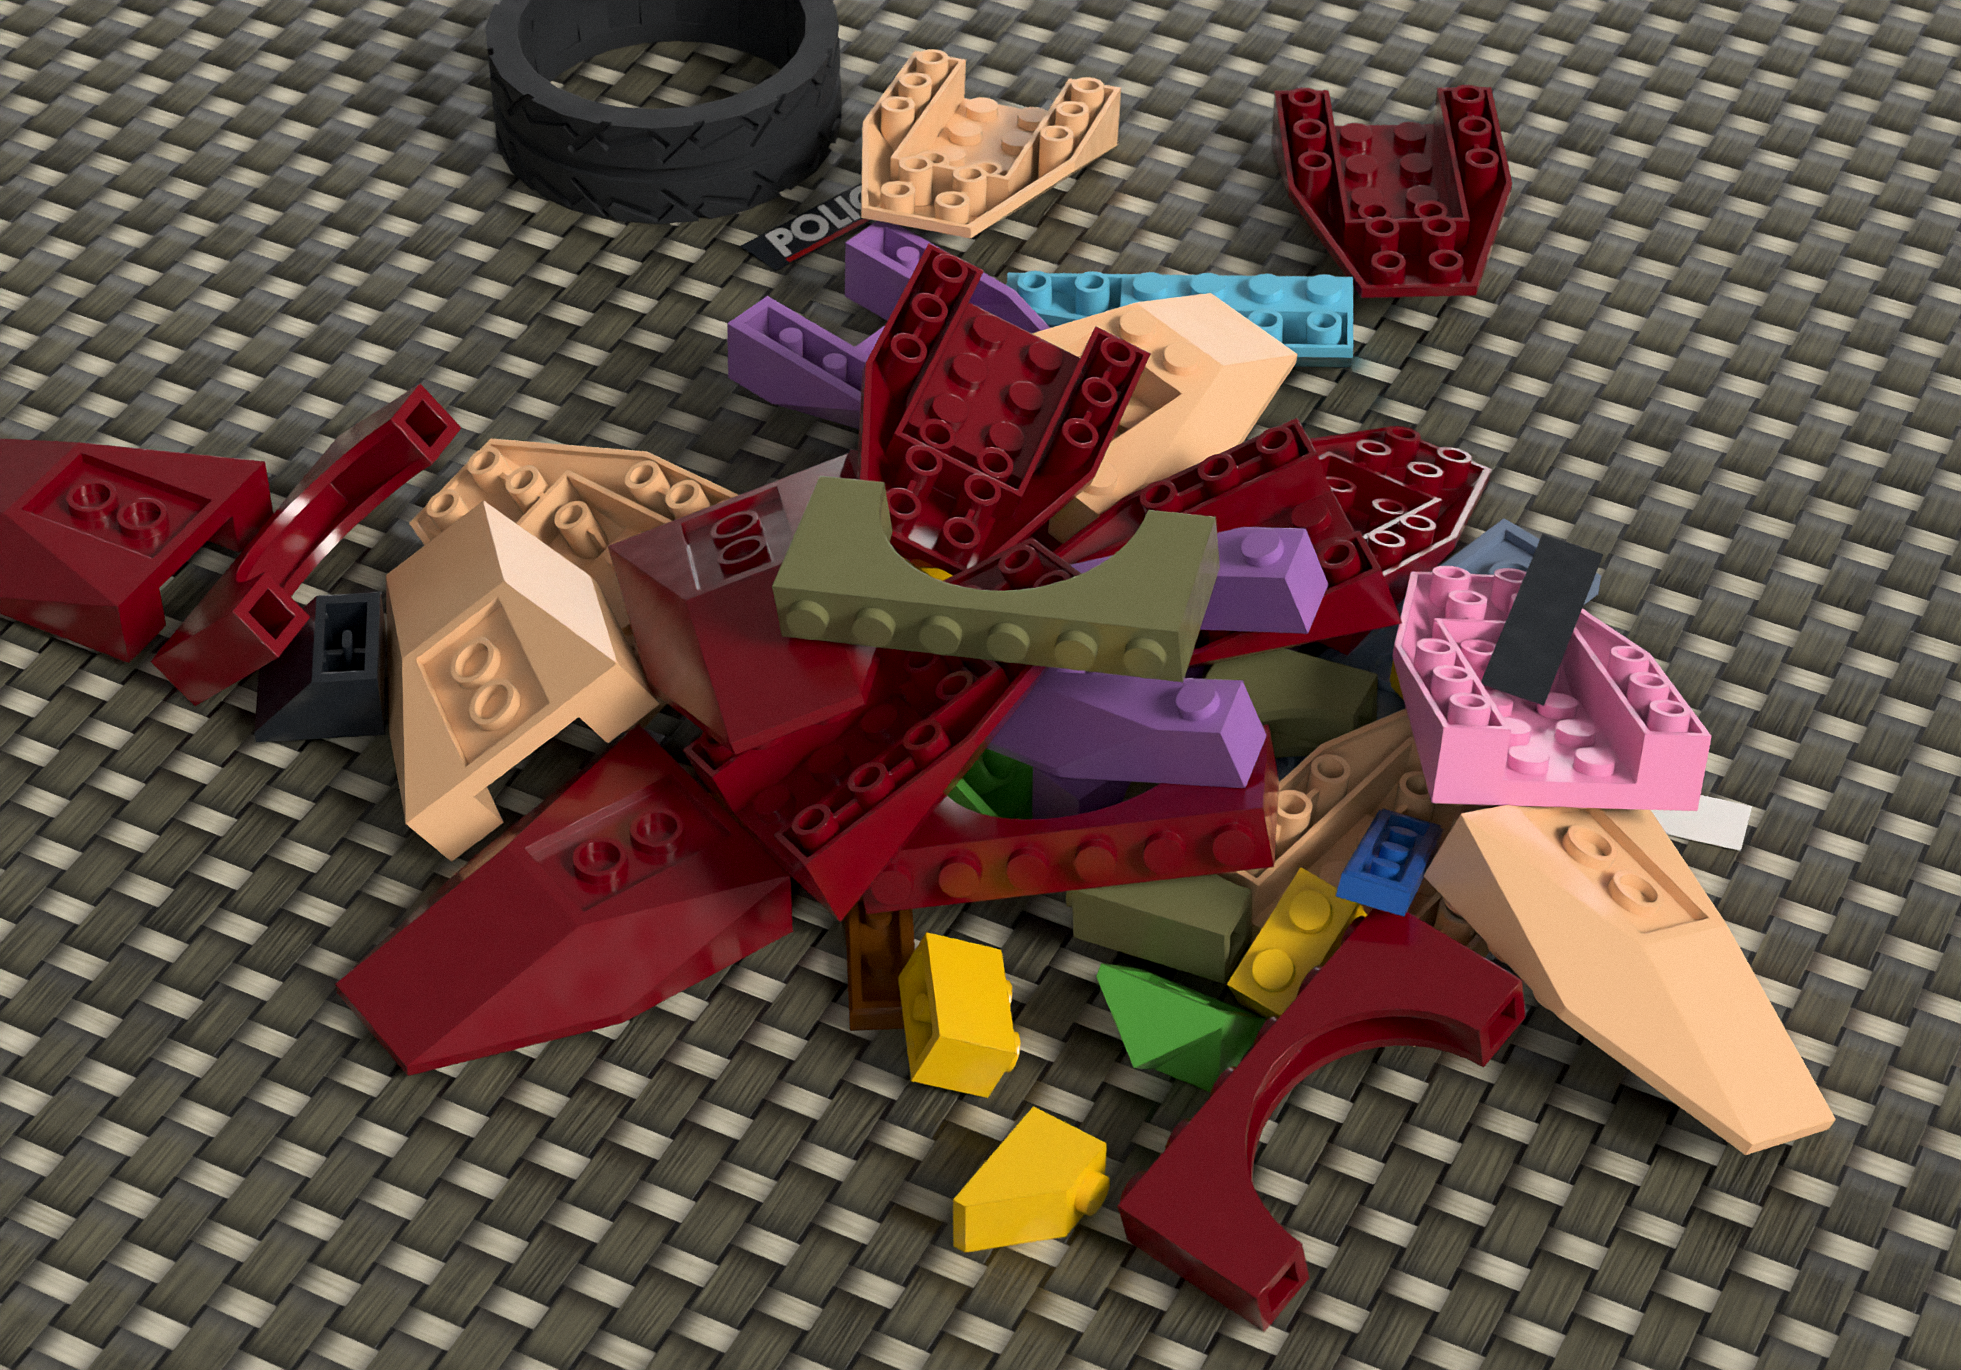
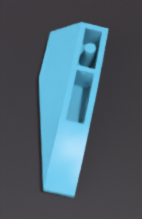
[1006,271,1353,367]

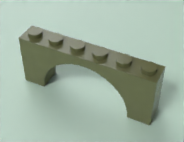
[772,476,1220,682]
[1066,649,1378,984]

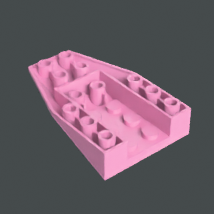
[1392,566,1712,811]

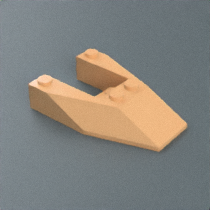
[1032,293,1298,544]

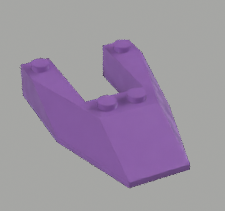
[727,221,1050,429]
[987,527,1328,788]

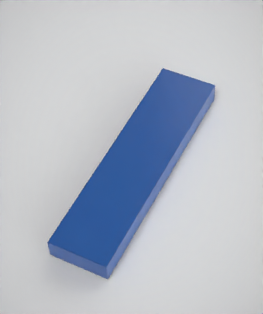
[1336,809,1443,917]

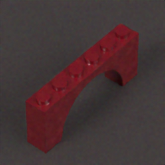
[150,384,462,706]
[862,725,1279,914]
[1117,908,1525,1332]

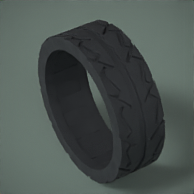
[485,0,842,224]

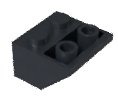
[254,592,388,742]

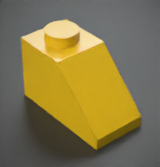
[953,1106,1110,1253]

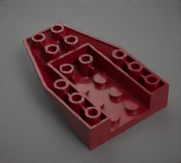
[1271,85,1512,298]
[857,243,1151,575]
[1053,418,1403,669]
[1309,426,1492,655]
[0,438,274,663]
[608,454,884,755]
[683,537,1082,922]
[335,724,793,1076]

